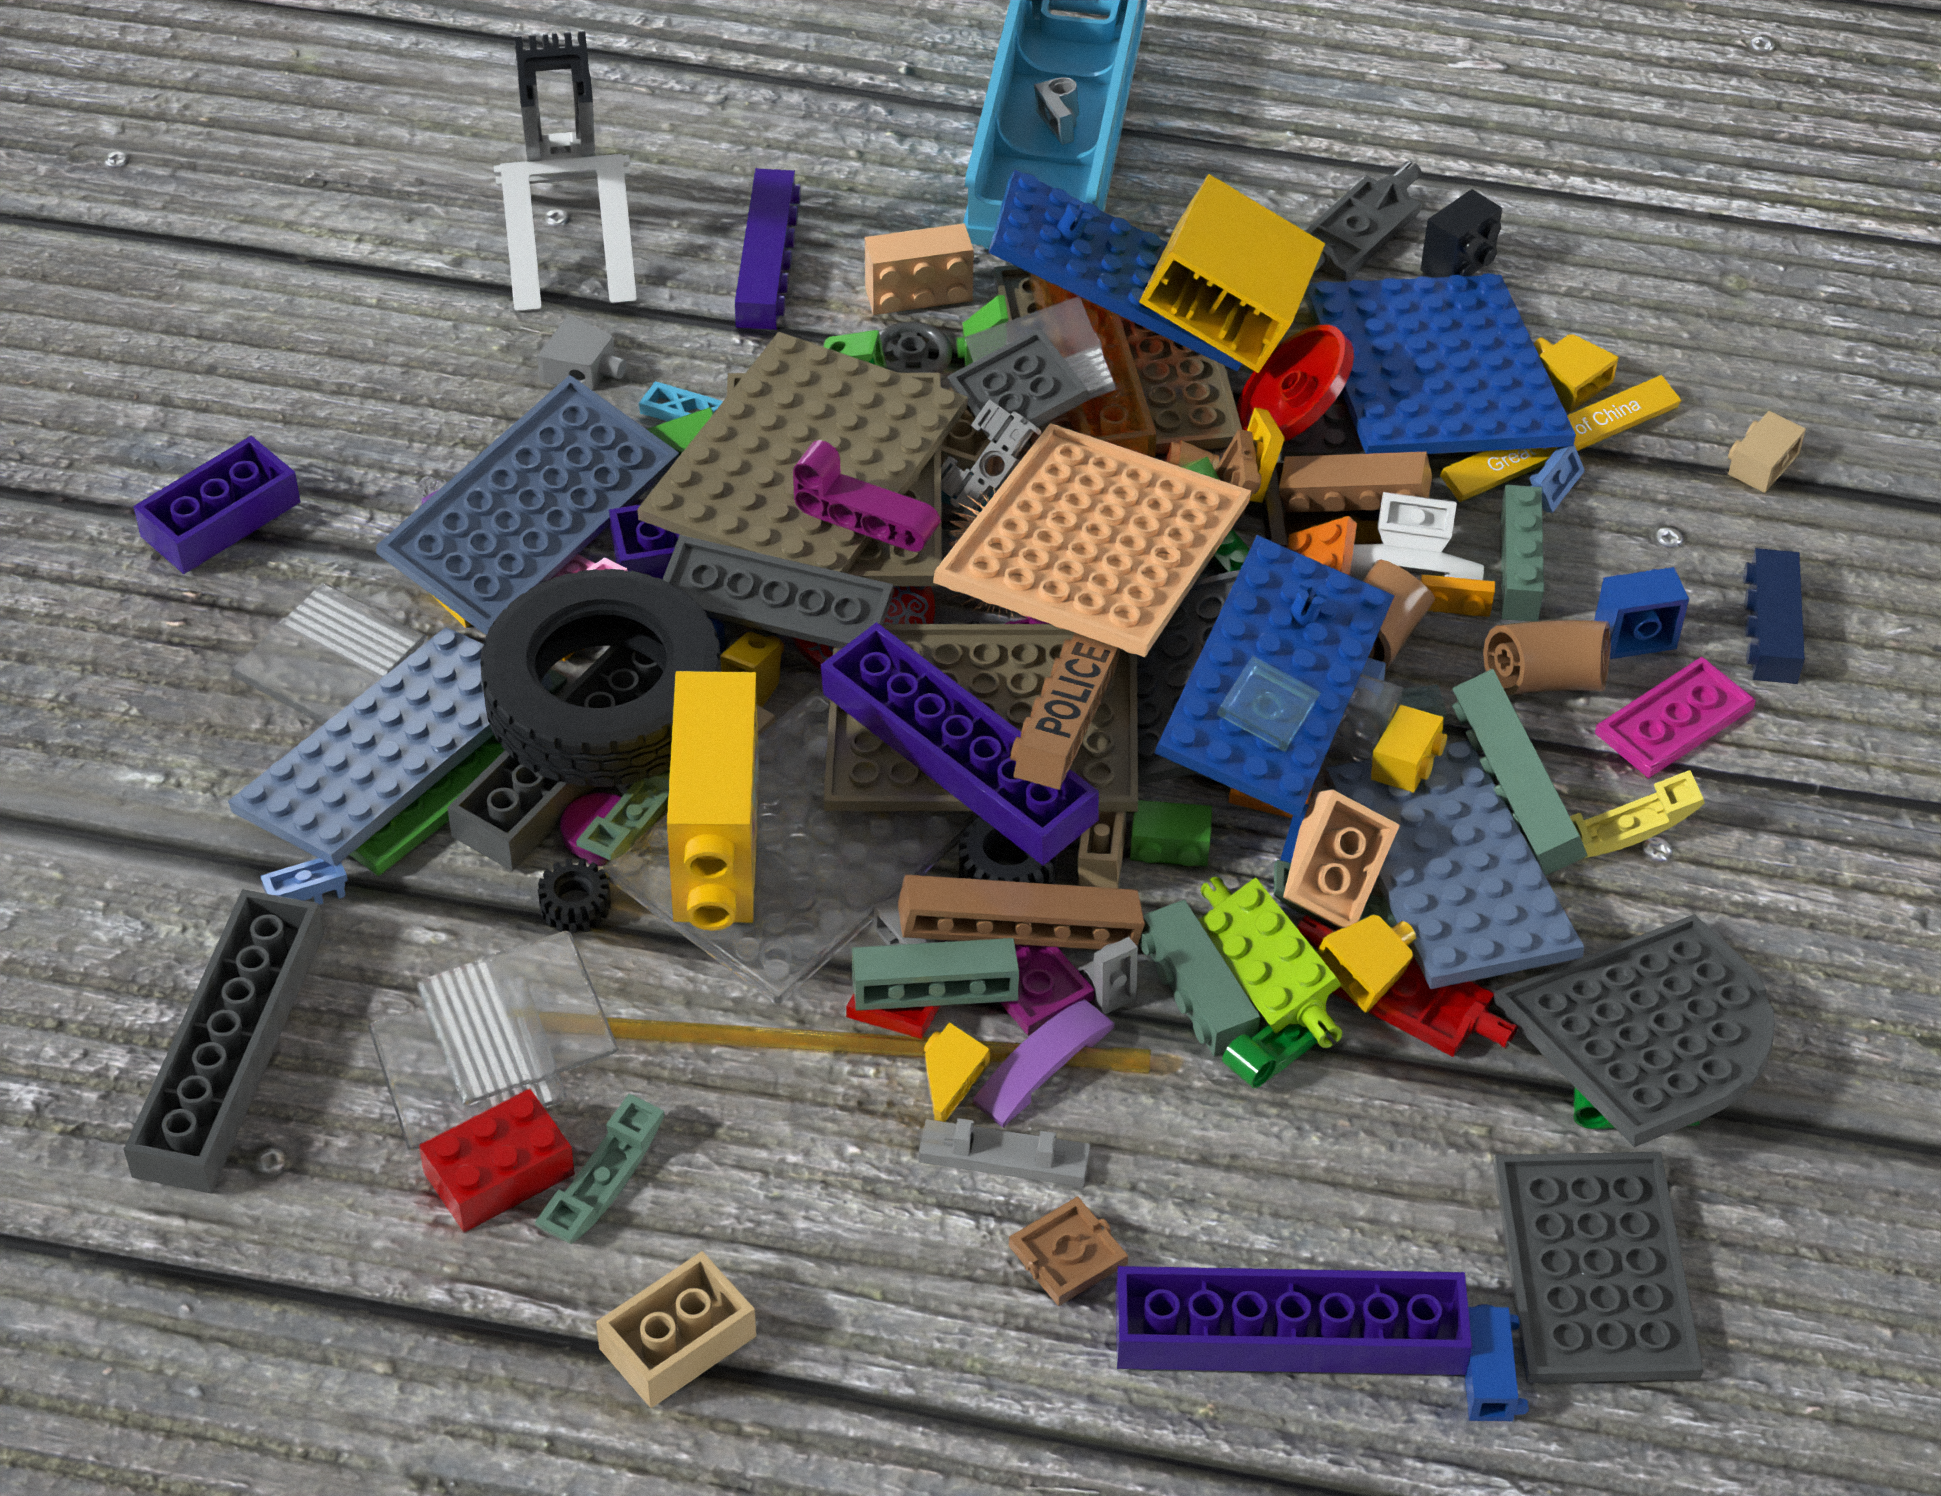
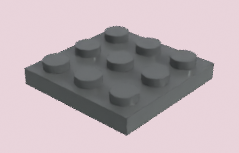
[947,327,1090,444]

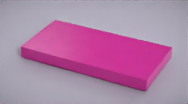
[1595,656,1756,779]

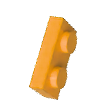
[1420,574,1495,617]

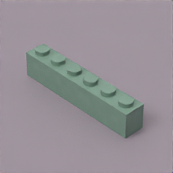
[1452,669,1588,876]

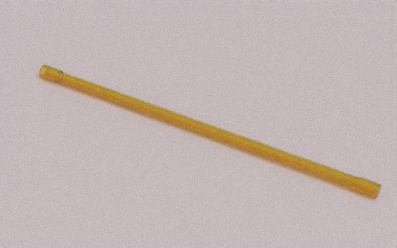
[498,1009,1151,1074]

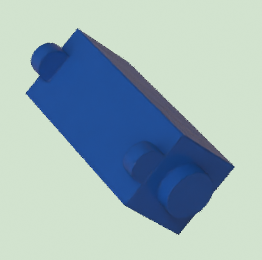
[1465,1304,1529,1422]

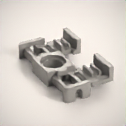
[941,399,1041,519]

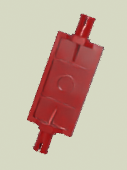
[1297,915,1518,1058]

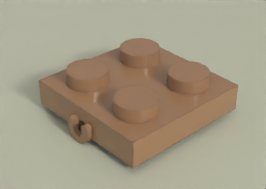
[1215,429,1261,531]
[1009,1196,1128,1306]

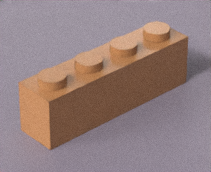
[1279,452,1432,513]

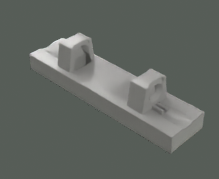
[919,1118,1090,1187]

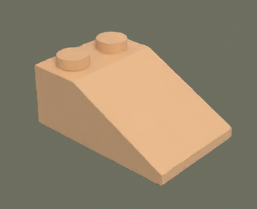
[1283,790,1400,928]

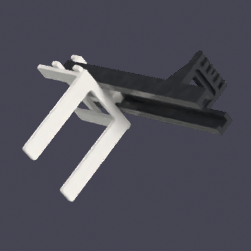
[494,31,637,312]

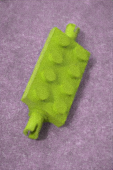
[1198,876,1342,1048]

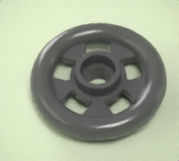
[879,321,953,374]

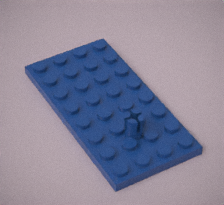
[988,169,1242,371]
[1154,535,1395,818]

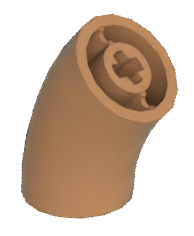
[1363,559,1435,671]
[1483,620,1611,695]

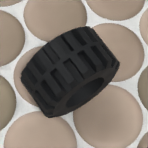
[959,817,1057,884]

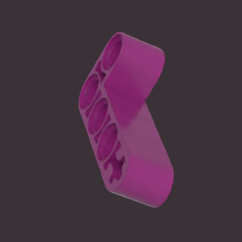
[793,440,941,552]

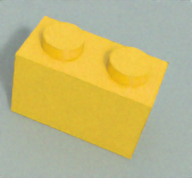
[1371,705,1447,793]

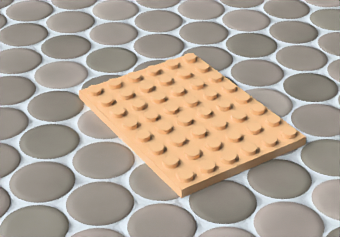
[933,423,1251,657]

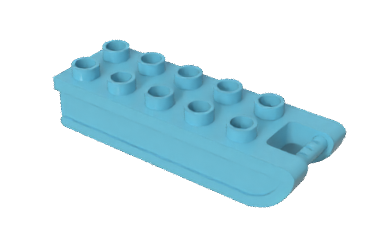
[963,0,1147,250]

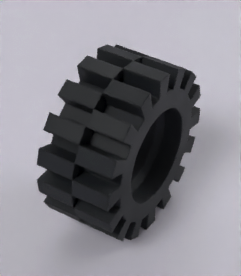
[538,859,611,934]

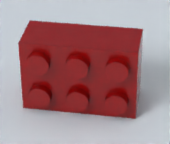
[419,1088,575,1233]

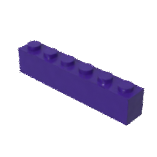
[735,168,801,330]

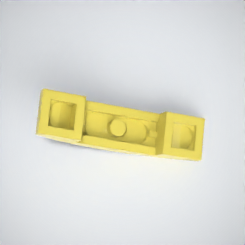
[1570,770,1705,858]

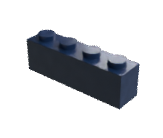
[1743,548,1805,684]

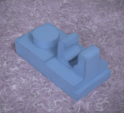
[1529,445,1585,513]
[260,858,348,905]

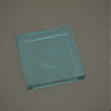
[1217,656,1321,752]

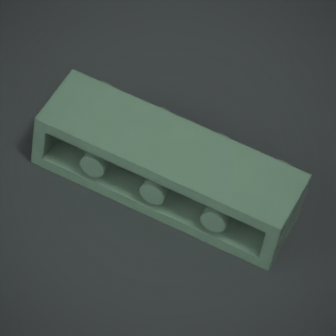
[1500,485,1544,621]
[1139,899,1260,1057]
[852,938,1019,1011]

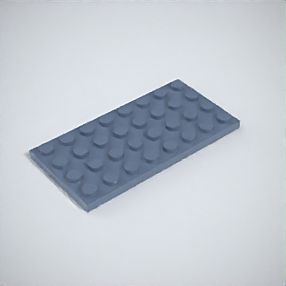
[376,375,679,636]
[228,627,553,866]
[1325,740,1584,989]

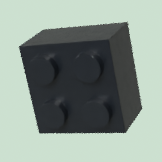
[1420,189,1503,278]

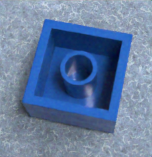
[1594,567,1689,659]

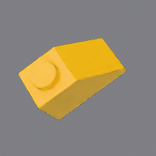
[924,1022,990,1122]

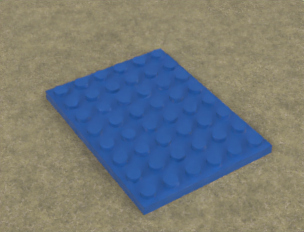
[1304,273,1576,454]

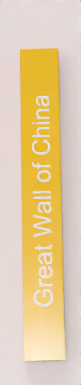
[1440,375,1682,502]

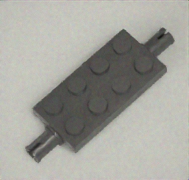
[1305,161,1422,281]

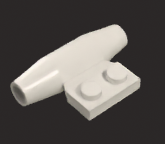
[1350,492,1484,581]

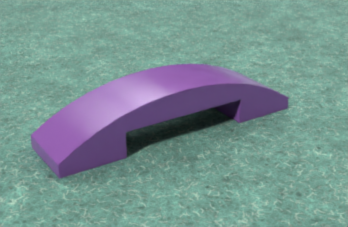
[973,999,1115,1128]

